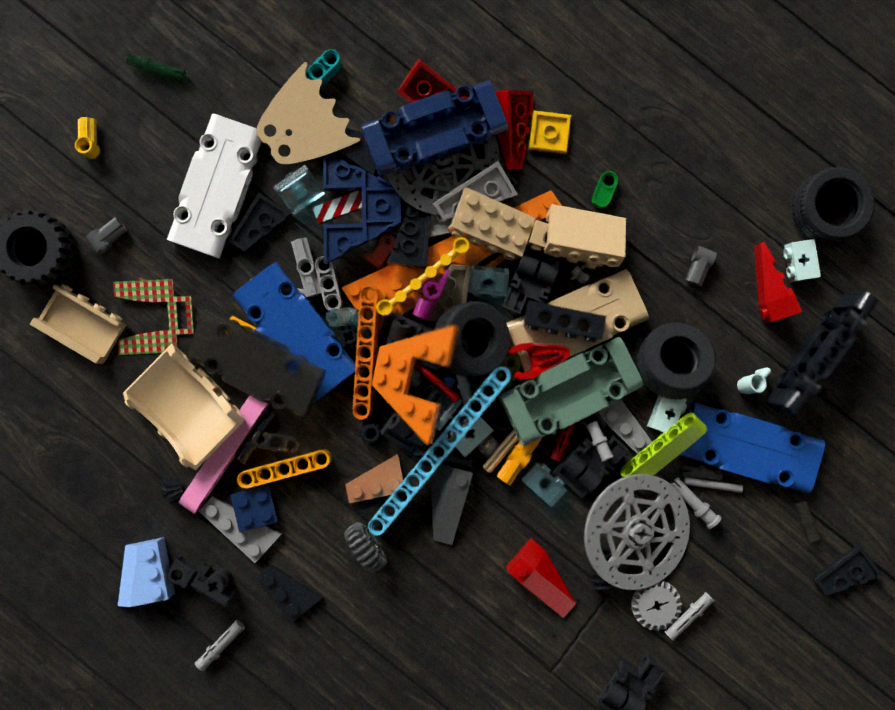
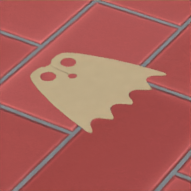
[256,62,360,164]

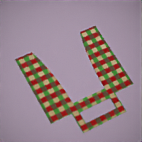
[113,279,194,355]

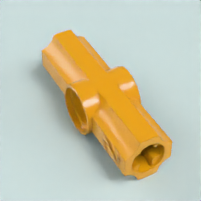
[497,438,541,486]

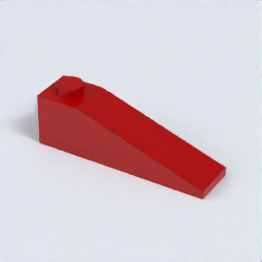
[397,59,468,103]
[506,538,576,618]

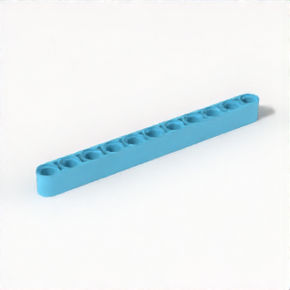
[368,367,511,536]

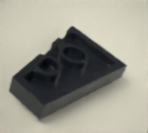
[338,128,377,176]

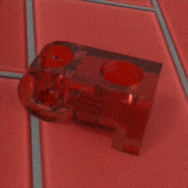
[363,234,396,270]

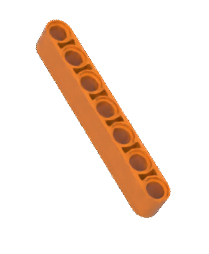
[353,286,381,420]

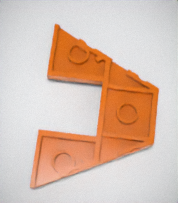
[372,326,459,444]

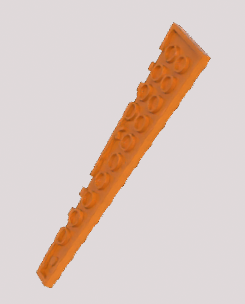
[342,190,562,332]

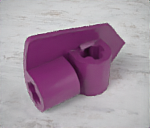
[413,269,450,321]

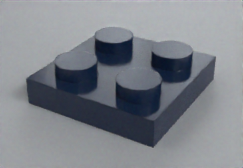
[231,484,278,533]

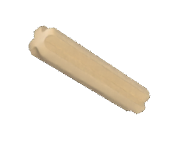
[483,429,519,473]

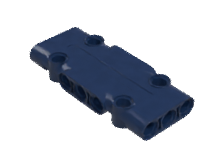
[361,80,509,177]

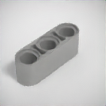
[315,256,343,312]

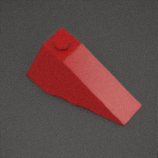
[495,90,533,170]
[754,242,802,323]

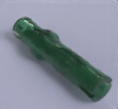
[126,53,186,82]

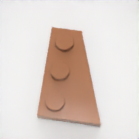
[346,454,404,503]

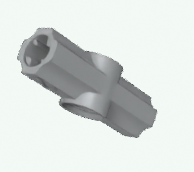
[291,238,321,298]

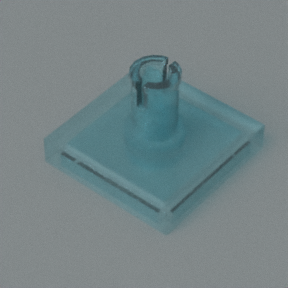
[273,165,325,215]

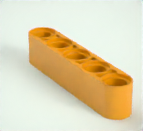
[237,449,332,488]

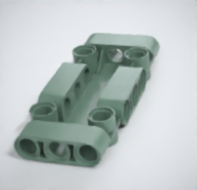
[498,337,644,446]

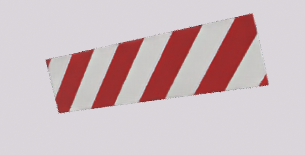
[312,190,362,223]

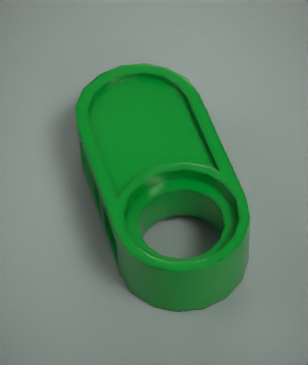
[592,171,618,209]

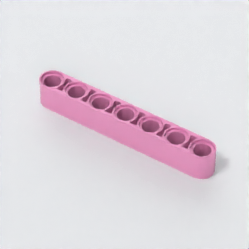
[179,393,269,514]

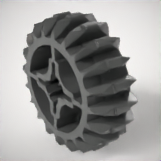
[344,522,387,573]

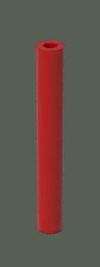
[414,363,461,403]

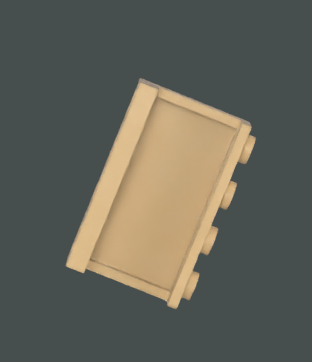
[544,204,626,267]
[30,284,127,364]

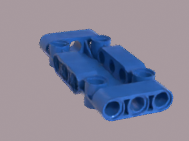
[232,262,355,402]
[680,402,825,494]

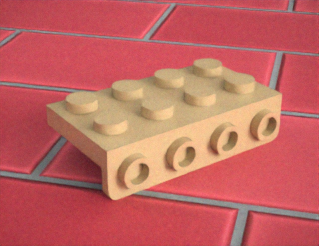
[448,188,535,261]

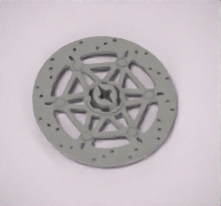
[584,474,690,590]

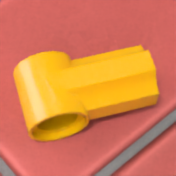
[75,117,100,159]

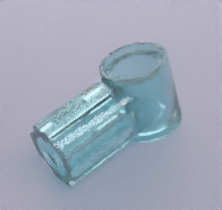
[326,306,359,327]

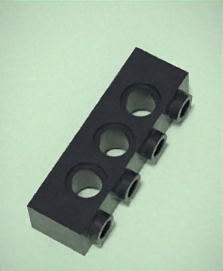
[523,301,606,343]

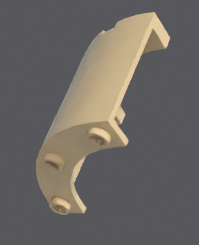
[123,344,245,470]

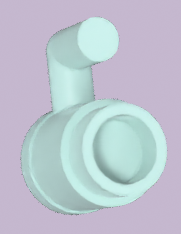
[737,368,771,394]

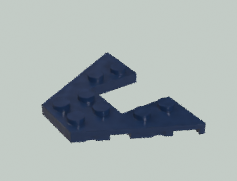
[323,155,401,264]

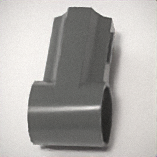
[85,217,127,254]
[685,245,717,287]

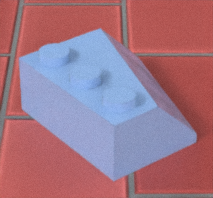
[118,537,175,607]

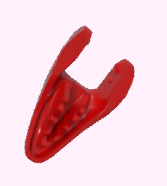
[508,343,570,379]

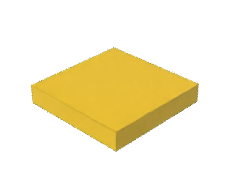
[529,111,571,154]

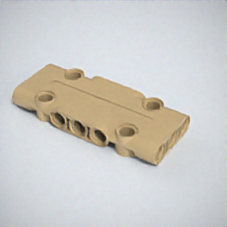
[507,269,649,372]

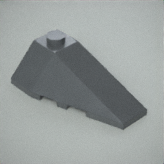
[430,463,473,545]

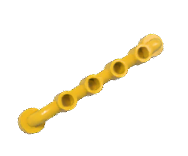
[377,237,469,316]

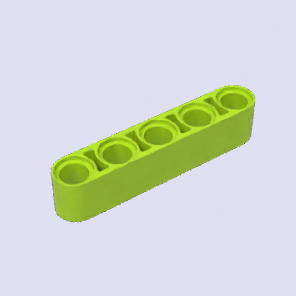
[620,413,707,479]

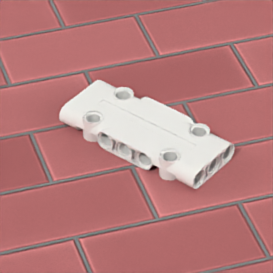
[167,114,262,259]

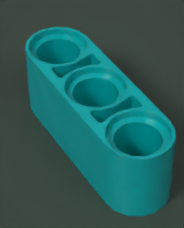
[305,49,342,90]

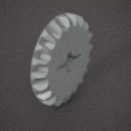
[631,580,682,631]

